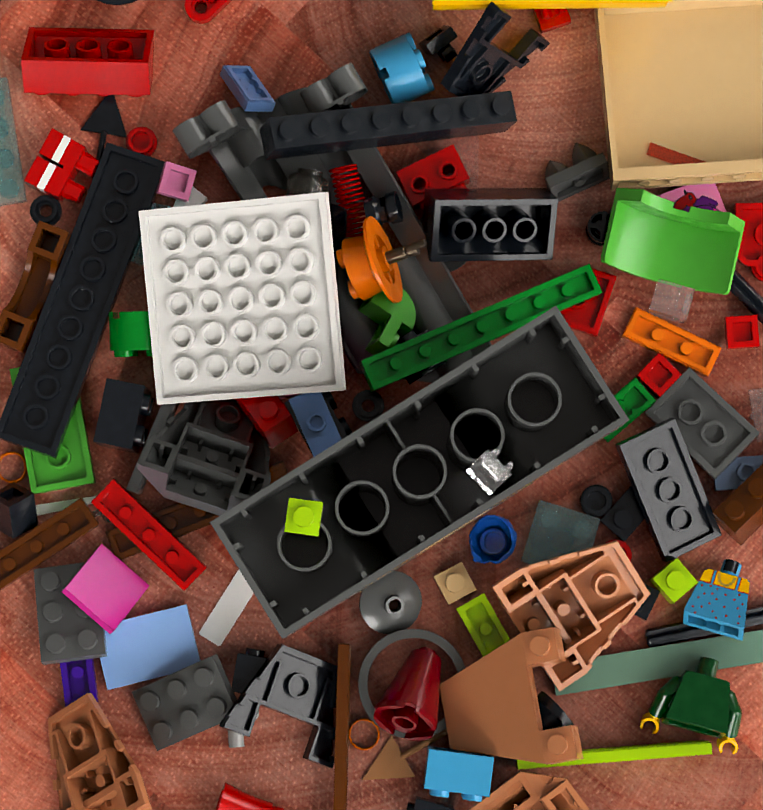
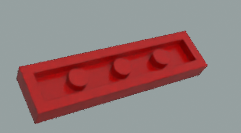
[91,478,207,591]

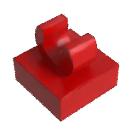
[532,9,571,34]

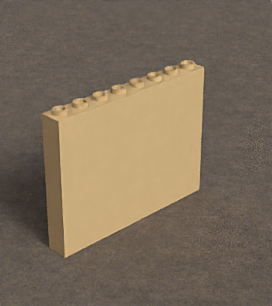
[594,0,763,191]

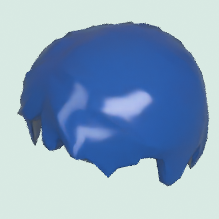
[469,515,517,564]

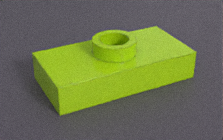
[456,593,510,657]

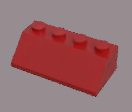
[21,27,154,97]

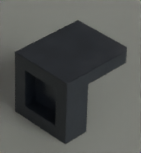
[0,482,38,539]

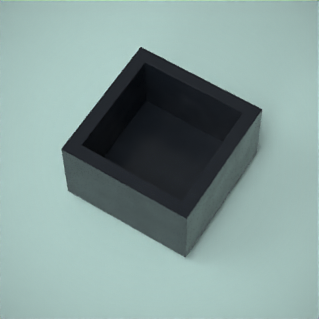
[93,378,155,454]

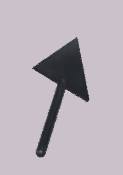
[81,95,127,180]

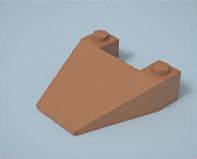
[440,627,584,765]

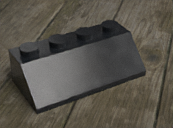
[423,188,558,262]

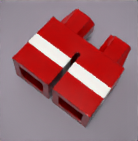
[24,128,99,204]

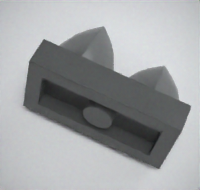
[545,143,610,202]

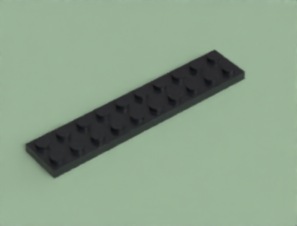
[0,142,165,459]

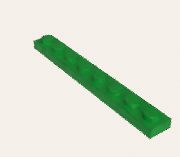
[359,264,602,392]

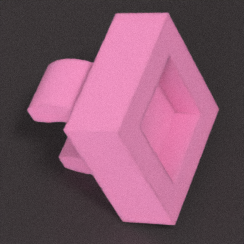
[156,161,197,202]

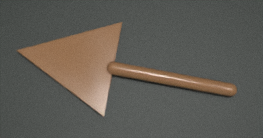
[362,728,448,780]

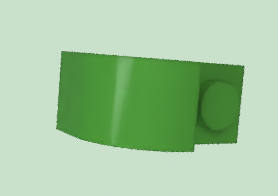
[358,289,416,355]

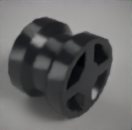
[585,211,611,246]

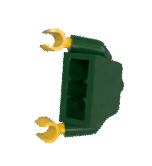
[640,657,742,754]

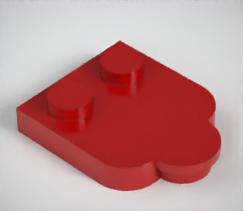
[734,203,763,282]

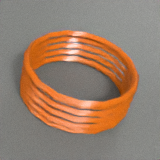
[0,452,27,483]
[349,718,380,750]

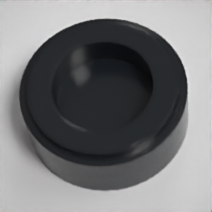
[580,485,612,517]

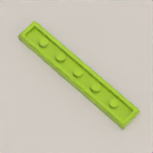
[516,740,712,770]

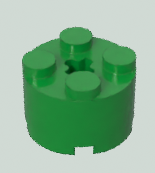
[109,311,152,357]

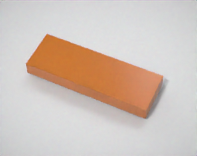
[622,307,722,377]

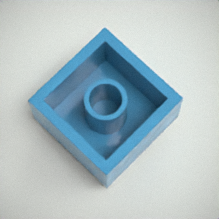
[423,746,494,802]

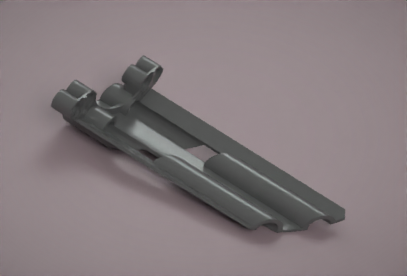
[173,63,492,383]

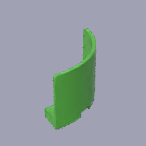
[601,188,745,295]

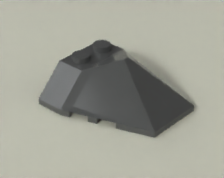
[137,399,271,516]

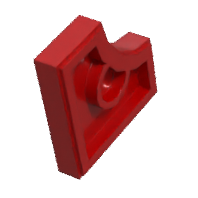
[560,268,617,337]

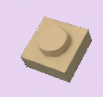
[434,562,477,605]

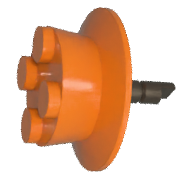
[336,216,427,304]

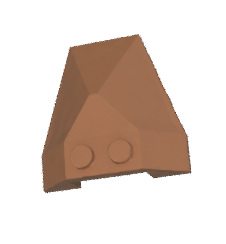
[491,540,650,692]
[48,693,153,810]

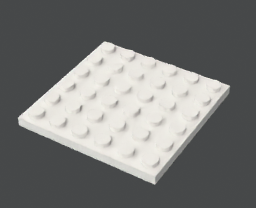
[139,192,346,405]

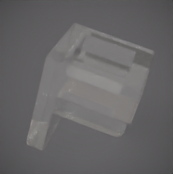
[647,279,695,323]

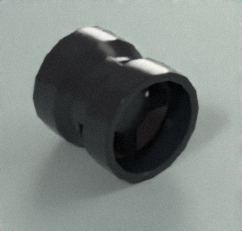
[363,191,403,226]

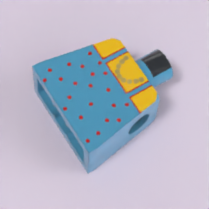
[683,559,750,641]

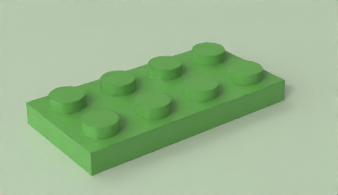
[10,367,96,495]

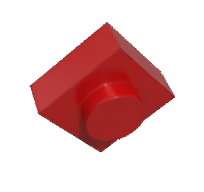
[724,315,760,350]
[636,353,682,398]

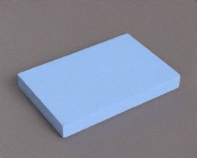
[100,604,201,690]

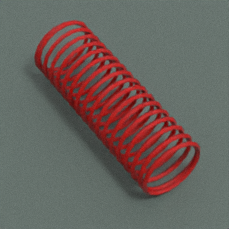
[329,164,366,238]

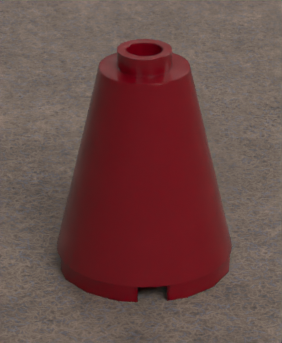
[373,647,441,741]

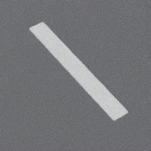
[199,570,253,646]

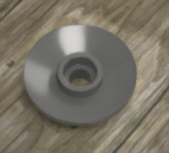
[359,571,422,634]

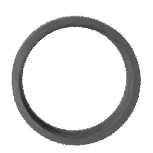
[358,629,465,738]

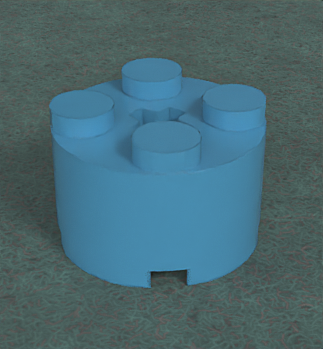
[369,32,435,104]

